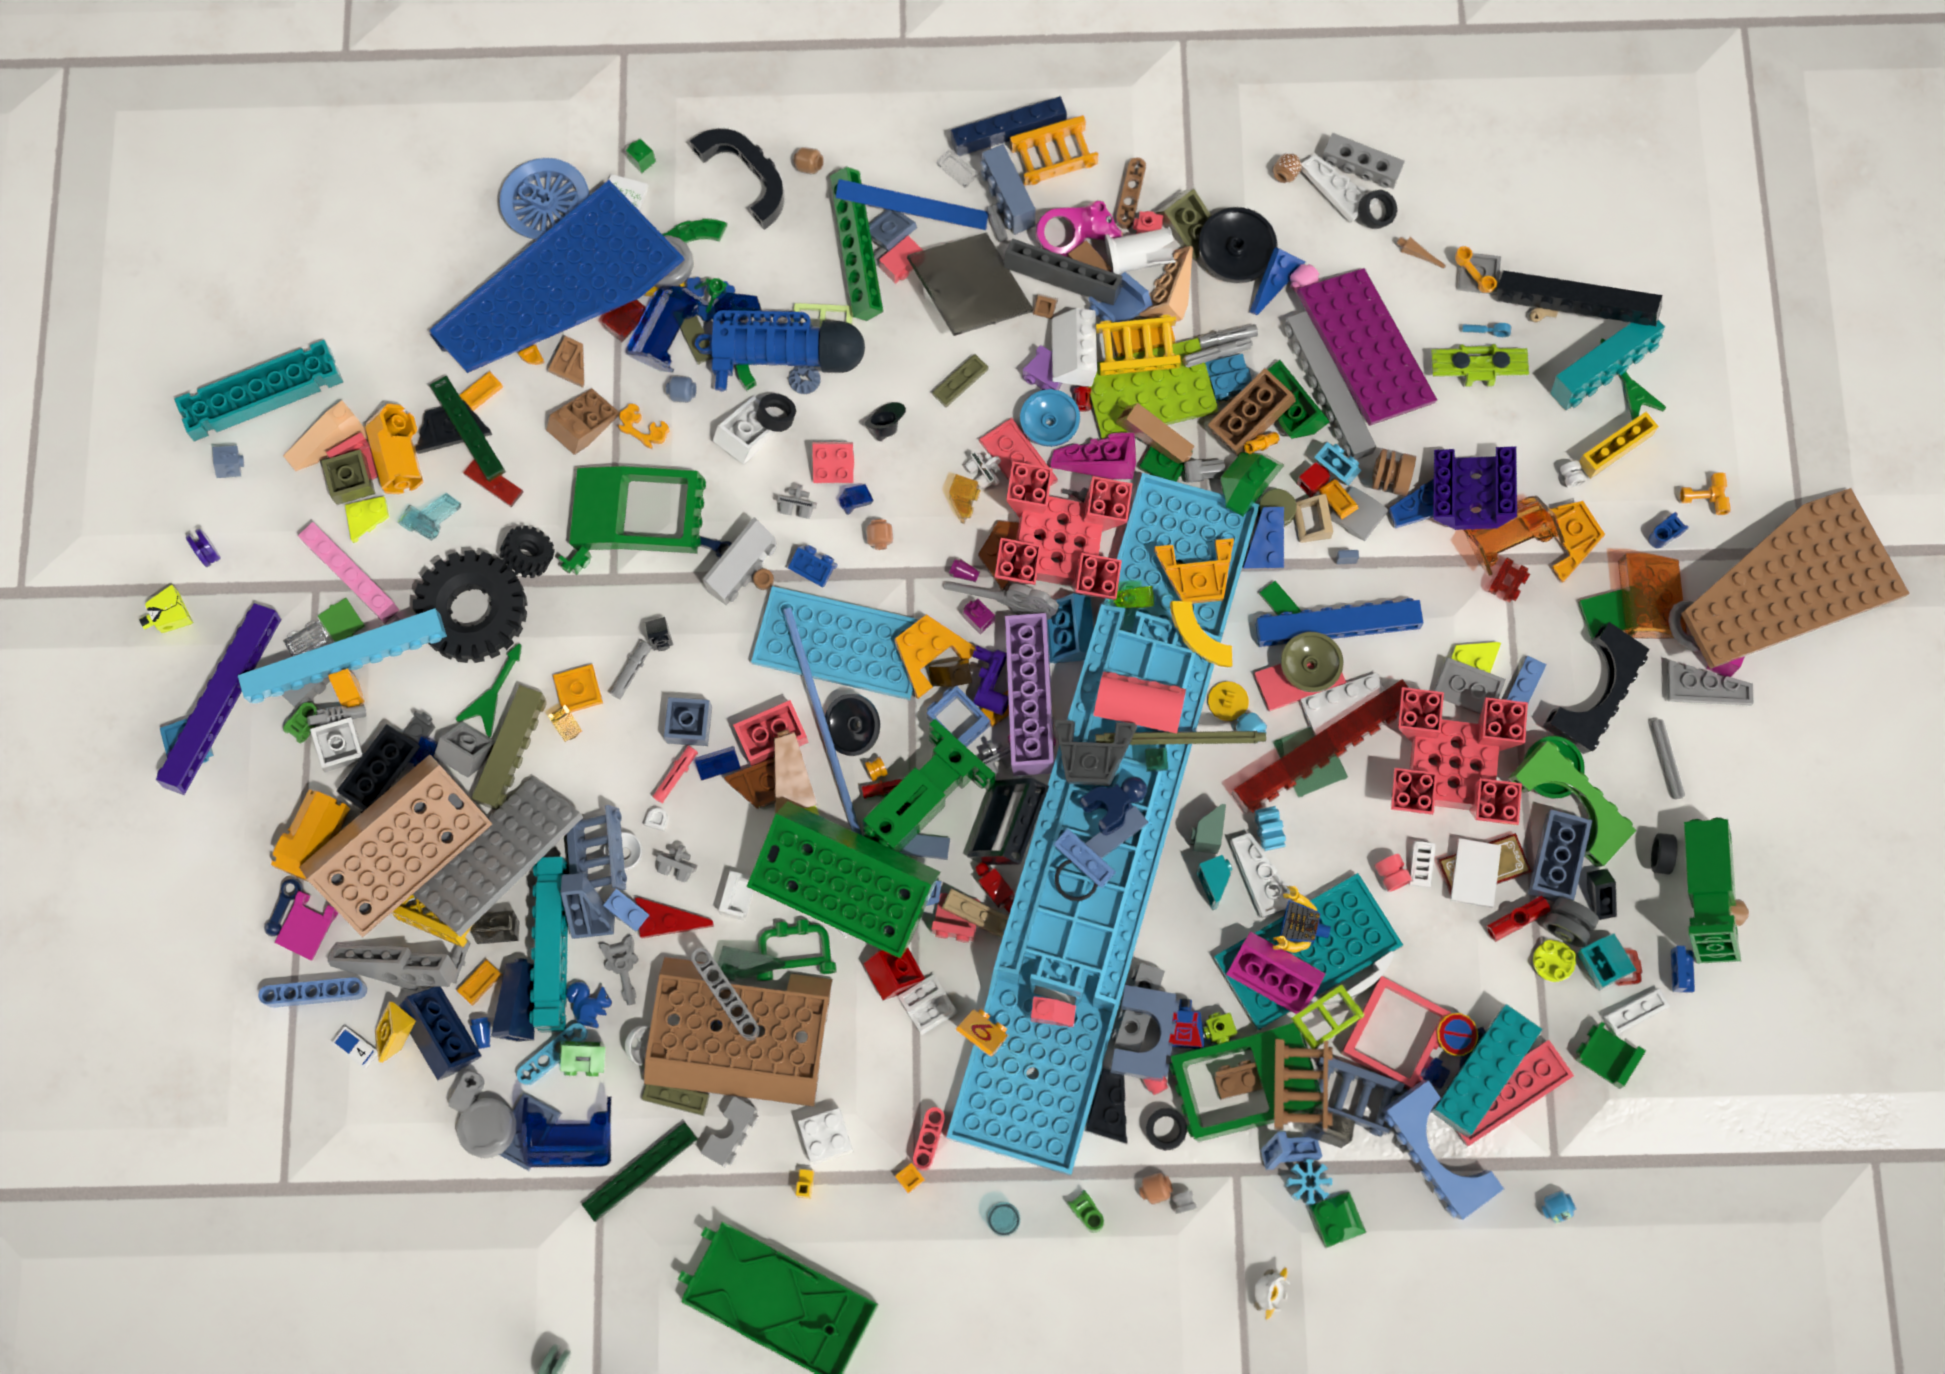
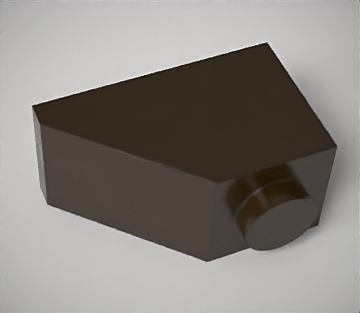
[928,659,972,687]

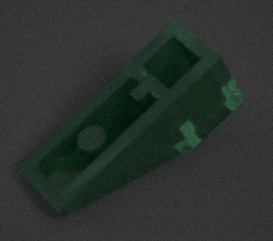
[718,946,786,981]

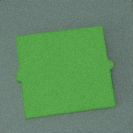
[318,598,365,642]

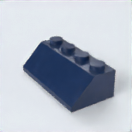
[399,986,482,1081]

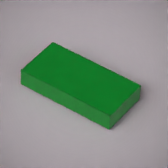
[1259,581,1301,616]

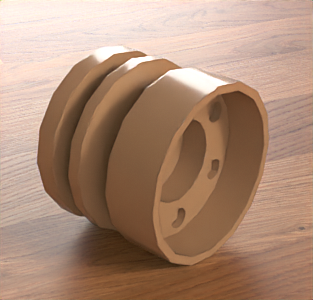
[1372,448,1416,496]

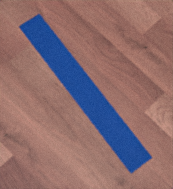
[836,179,988,230]

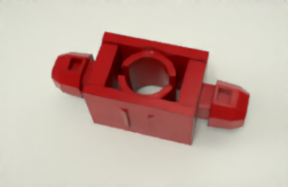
[975,862,1015,913]

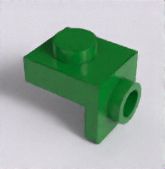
[558,546,592,575]

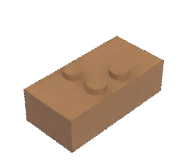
[1208,368,1296,457]

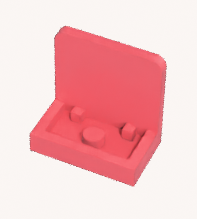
[932,893,981,943]

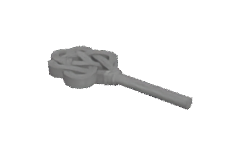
[944,582,1059,620]

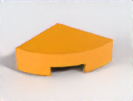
[518,344,545,365]

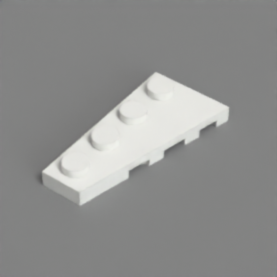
[1301,155,1380,222]
[1230,833,1292,919]

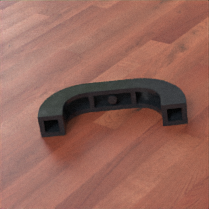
[690,128,785,230]

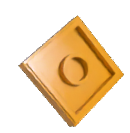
[553,664,603,715]

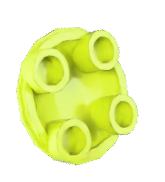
[1533,940,1576,982]

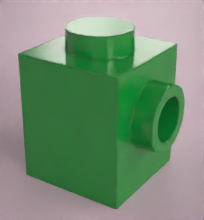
[626,138,656,173]

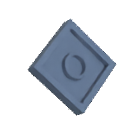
[869,209,917,251]

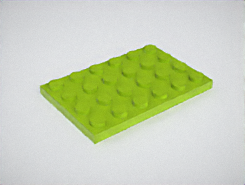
[1088,338,1218,439]

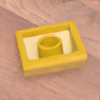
[375,1002,416,1063]

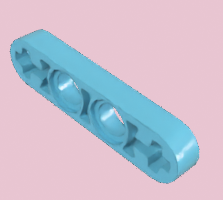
[517,1023,588,1086]

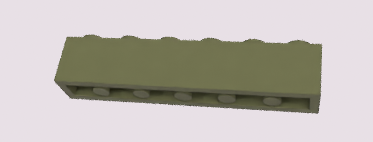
[472,685,547,810]

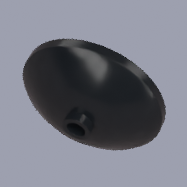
[825,694,880,756]

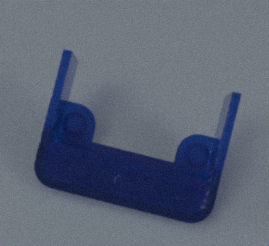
[625,285,709,373]
[522,1096,612,1168]

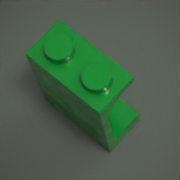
[1575,1022,1646,1089]

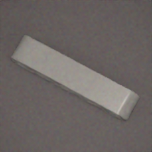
[691,948,759,1041]

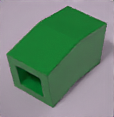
[736,365,757,391]

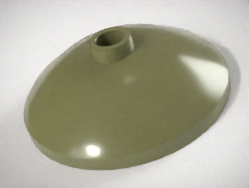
[1281,632,1344,692]

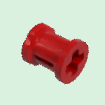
[1074,387,1092,412]

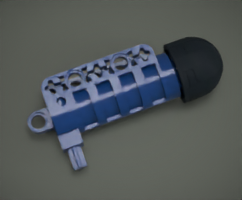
[695,310,865,392]

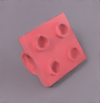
[812,442,854,483]

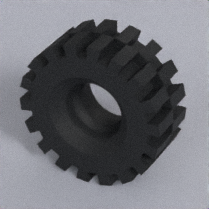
[499,525,555,578]

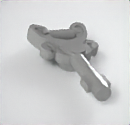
[600,936,638,1006]

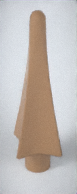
[1396,237,1446,268]

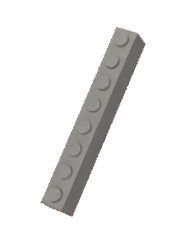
[1284,311,1376,460]

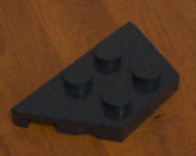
[415,401,492,454]

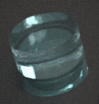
[988,1202,1020,1237]

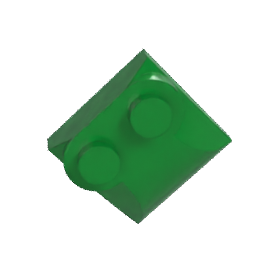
[1309,1191,1366,1248]

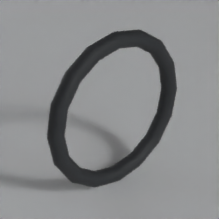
[1055,859,1098,901]

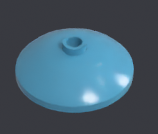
[1020,389,1080,447]

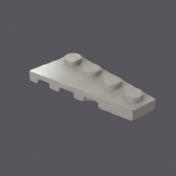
[1667,660,1754,706]

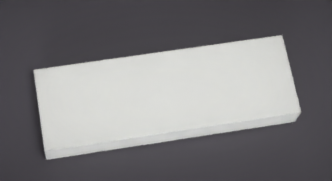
[1603,988,1670,1036]

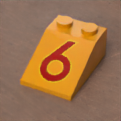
[955,1008,1009,1057]

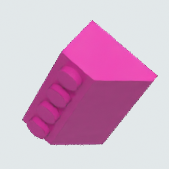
[1226,931,1325,1014]

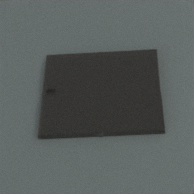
[907,232,1034,336]

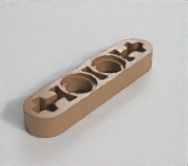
[1116,157,1146,229]

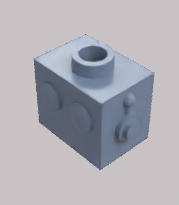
[212,446,244,478]

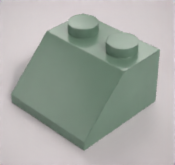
[1190,804,1226,854]

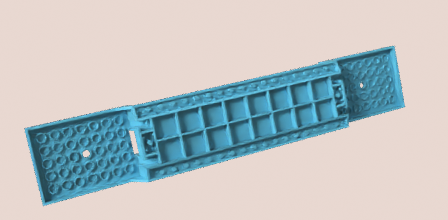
[946,473,1260,1176]

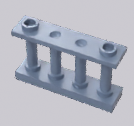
[567,805,627,891]
[1311,1058,1404,1137]

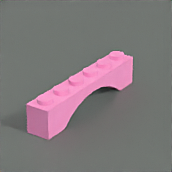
[298,522,399,624]

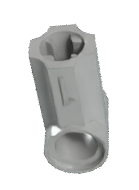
[1184,459,1226,483]

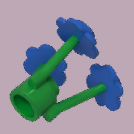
[686,277,735,322]

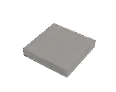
[1458,253,1501,295]

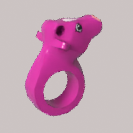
[1035,200,1123,257]

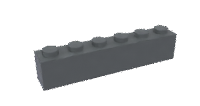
[1004,238,1123,306]

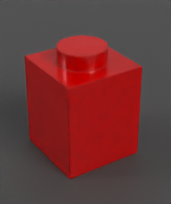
[1297,462,1330,498]

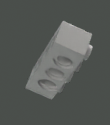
[1322,133,1405,189]
[1112,963,1165,1053]

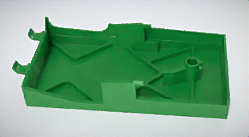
[677,1222,879,1374]

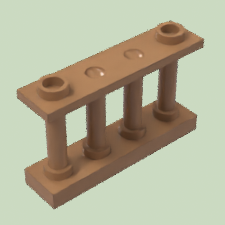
[1274,1039,1333,1131]

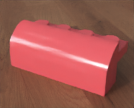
[1093,672,1186,733]

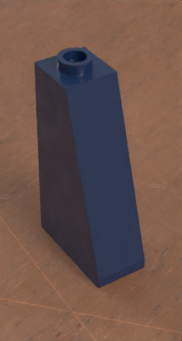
[491,958,535,1042]

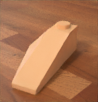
[1139,246,1193,322]

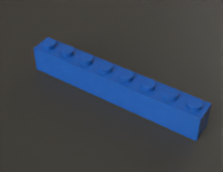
[1255,598,1424,647]

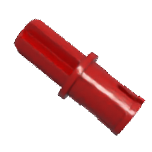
[862,779,902,799]

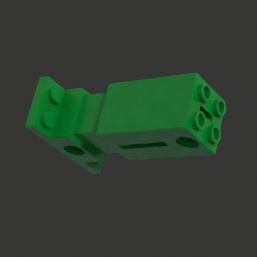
[863,719,996,853]
[1684,817,1741,964]

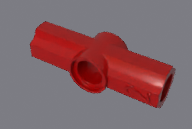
[1486,895,1551,942]

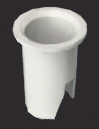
[1105,227,1176,275]

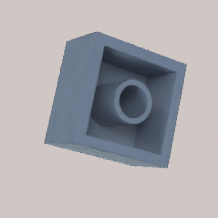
[664,697,712,746]

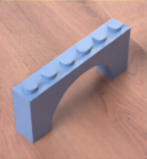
[1382,1080,1504,1220]

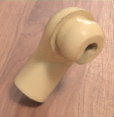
[1530,307,1558,322]

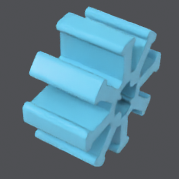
[1254,806,1286,851]
[1286,1159,1333,1205]

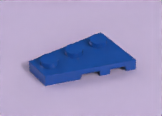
[1389,478,1434,528]
[1243,507,1284,568]

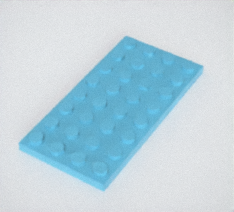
[751,586,919,701]

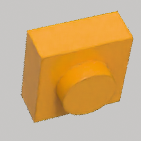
[895,1162,925,1194]

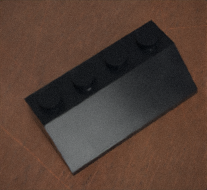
[337,724,420,811]

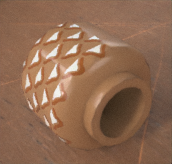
[1273,153,1302,183]

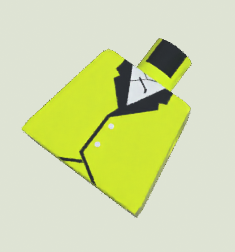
[139,585,194,633]

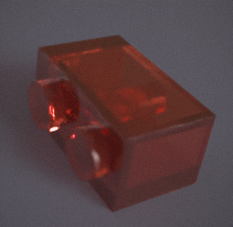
[602,300,647,343]

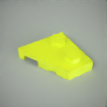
[345,496,389,543]
[1451,642,1501,673]

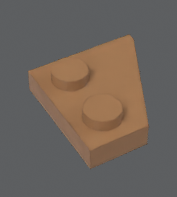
[548,336,584,388]

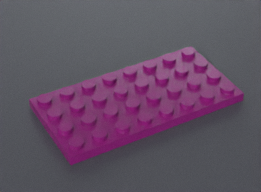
[1296,268,1437,426]

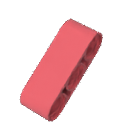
[913,1107,945,1171]

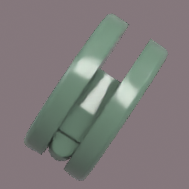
[538,1344,571,1374]

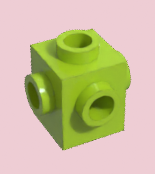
[1203,1012,1237,1044]

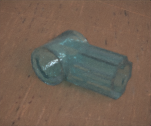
[397,505,441,541]

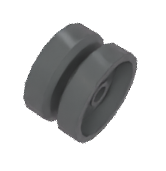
[1543,897,1599,947]

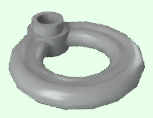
[1668,601,1700,652]

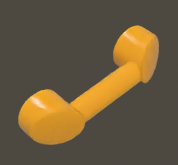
[1455,246,1497,293]

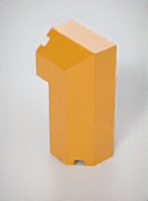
[365,404,424,494]
[271,789,350,883]

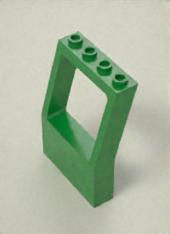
[569,466,706,554]
[1170,1022,1323,1142]

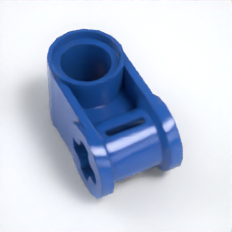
[1649,512,1689,549]

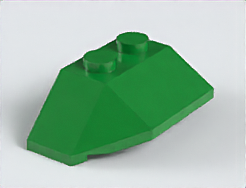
[1220,452,1284,517]

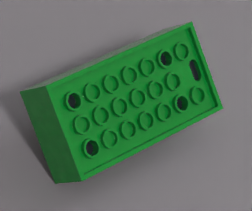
[746,801,940,958]

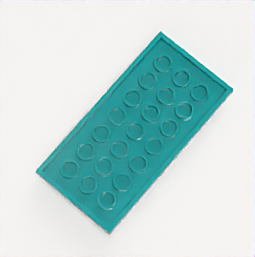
[1214,873,1403,1031]

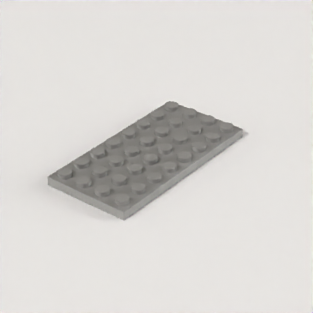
[412,776,583,937]

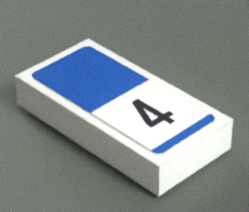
[331,1026,378,1069]

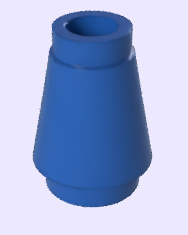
[470,1017,491,1049]

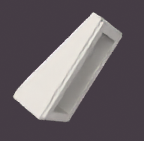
[1409,841,1436,888]

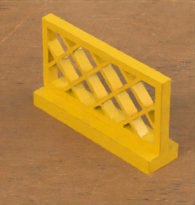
[391,895,473,948]

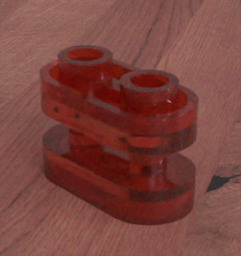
[1488,557,1530,603]

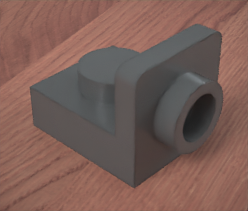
[403,711,436,747]

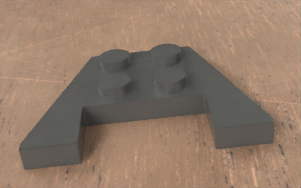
[1055,720,1137,786]

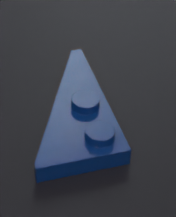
[1249,248,1306,315]

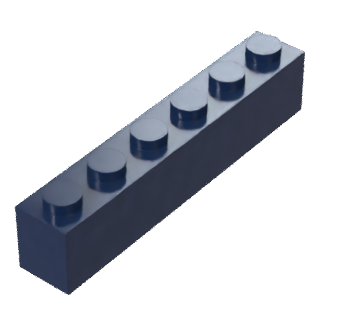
[951,96,1067,157]

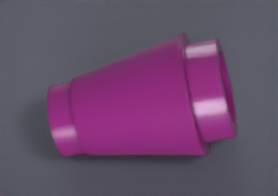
[949,558,980,582]

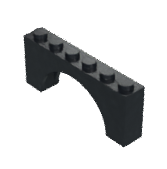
[1543,622,1650,754]

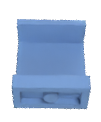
[1088,272,1152,323]

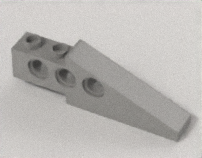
[327,945,458,991]

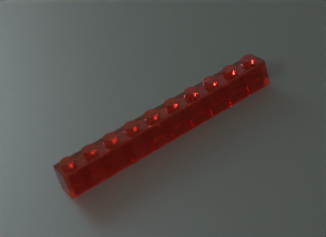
[1231,679,1409,814]

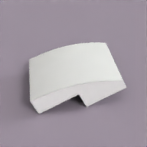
[898,974,958,1035]

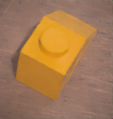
[328,669,365,708]

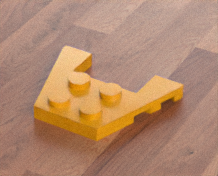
[1520,501,1605,583]
[1154,538,1234,604]
[894,614,976,699]

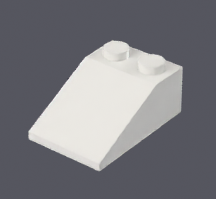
[713,396,782,465]

